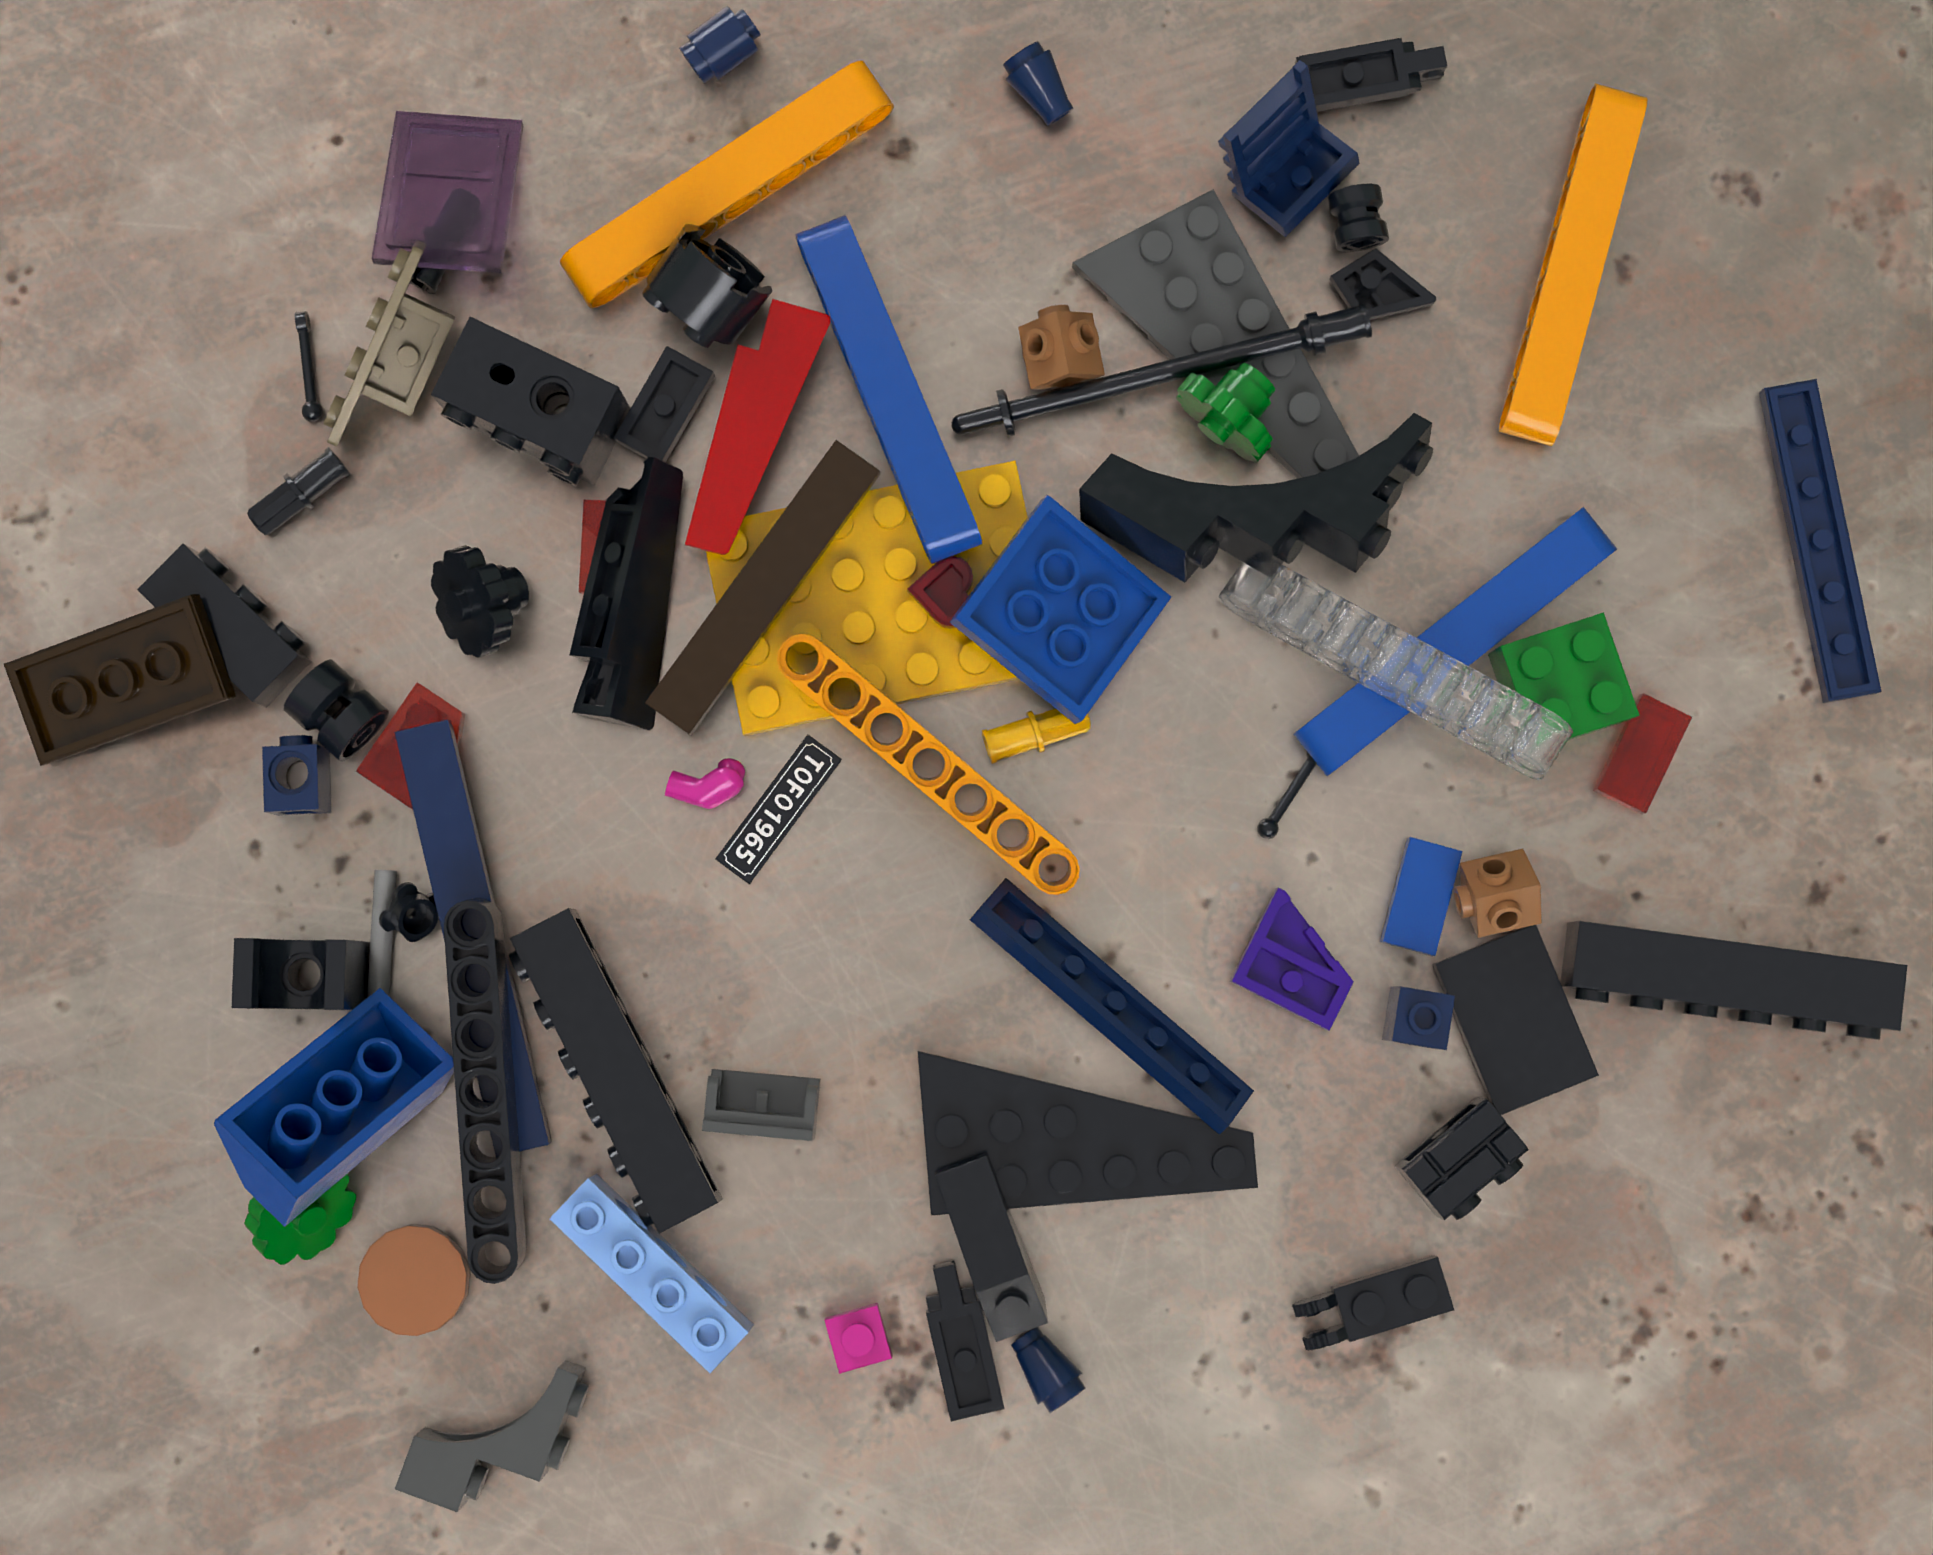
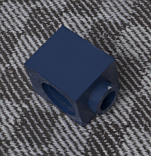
[262,735,331,816]
[1382,986,1455,1050]

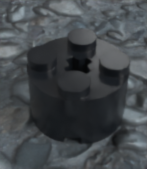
[642,224,772,348]

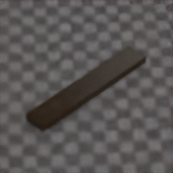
[645,440,881,736]

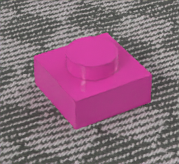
[824,1303,893,1374]

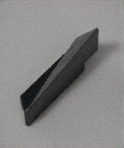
[569,457,683,730]

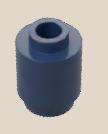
[679,6,761,84]

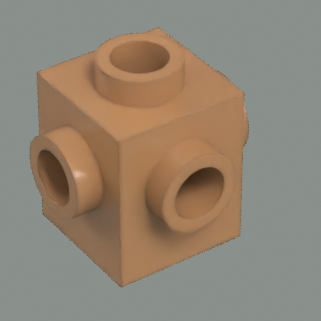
[1018,305,1105,390]
[1453,848,1542,938]

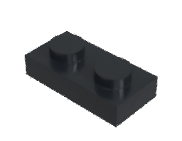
[614,346,715,462]

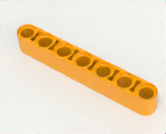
[560,61,894,308]
[1499,83,1648,446]
[777,633,1080,895]

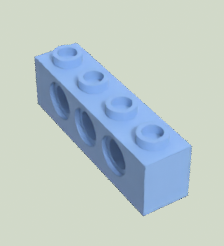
[550,1174,754,1373]

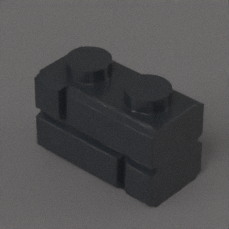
[1395,1097,1529,1220]

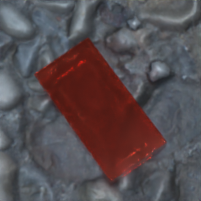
[1593,693,1692,815]

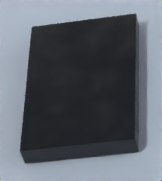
[1432,925,1599,1115]

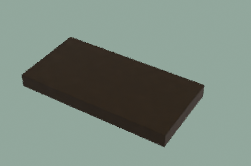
[4,594,236,766]

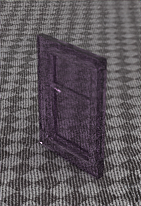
[371,111,523,274]

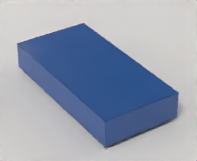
[1380,837,1463,956]

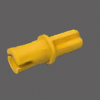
[982,708,1091,764]

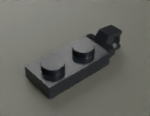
[1295,38,1447,112]
[926,1260,1005,1422]

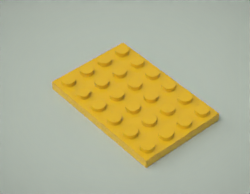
[706,460,1028,736]

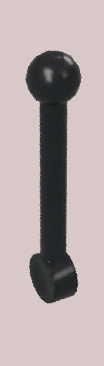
[295,311,323,422]
[1257,751,1317,839]

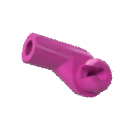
[665,758,745,809]

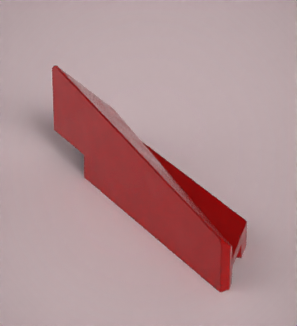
[685,299,831,555]

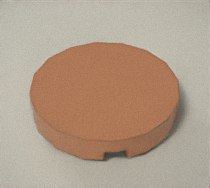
[357,1224,470,1336]

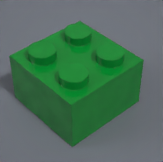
[1488,612,1640,755]

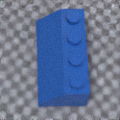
[214,988,454,1227]

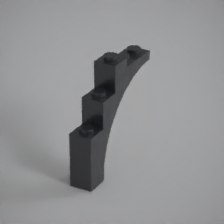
[1079,413,1433,583]

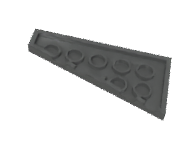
[1072,189,1359,479]

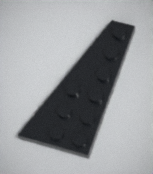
[917,1051,1258,1216]

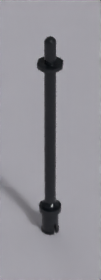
[951,303,1372,437]

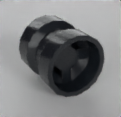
[1328,183,1389,252]

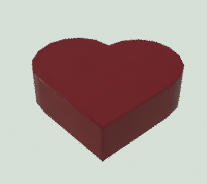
[907,556,973,629]

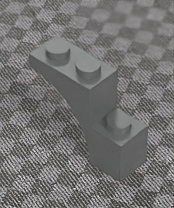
[395,1360,589,1512]

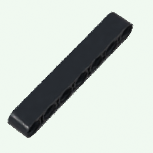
[444,898,527,1284]

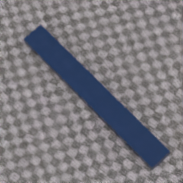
[395,719,552,1157]

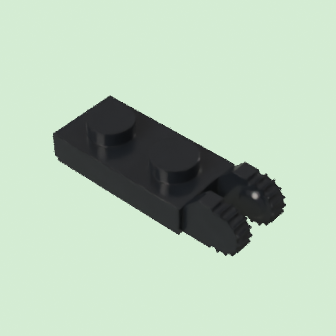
[1292,1255,1454,1351]

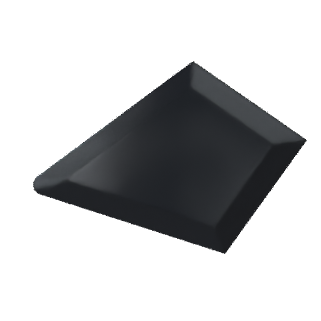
[1329,248,1436,320]

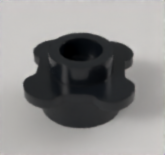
[379,882,438,942]

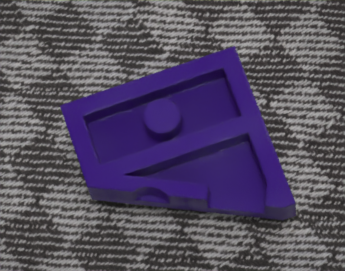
[1230,887,1354,1031]

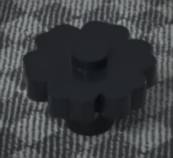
[431,545,529,658]

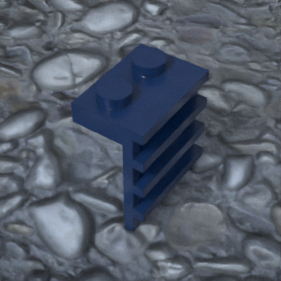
[1218,60,1360,237]

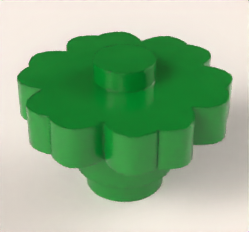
[1176,363,1275,463]
[244,1174,356,1265]

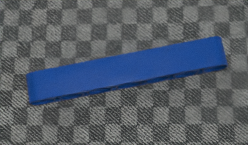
[795,215,982,564]
[1294,507,1617,776]

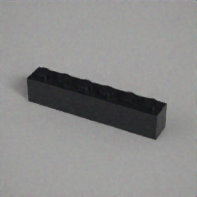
[509,908,723,1234]
[1560,921,1908,1040]

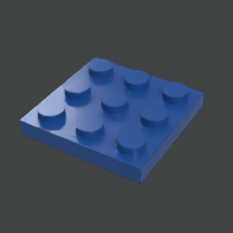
[950,495,1171,724]

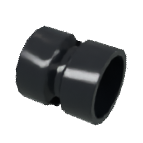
[283,659,389,762]

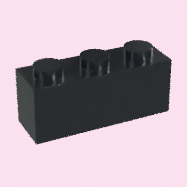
[137,543,312,708]

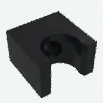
[231,938,370,1010]

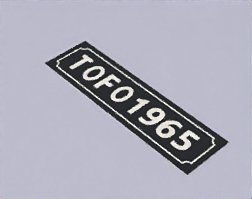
[715,734,842,885]

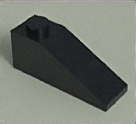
[935,1152,1048,1342]

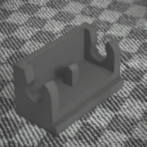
[702,1069,821,1141]

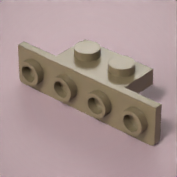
[323,240,455,447]

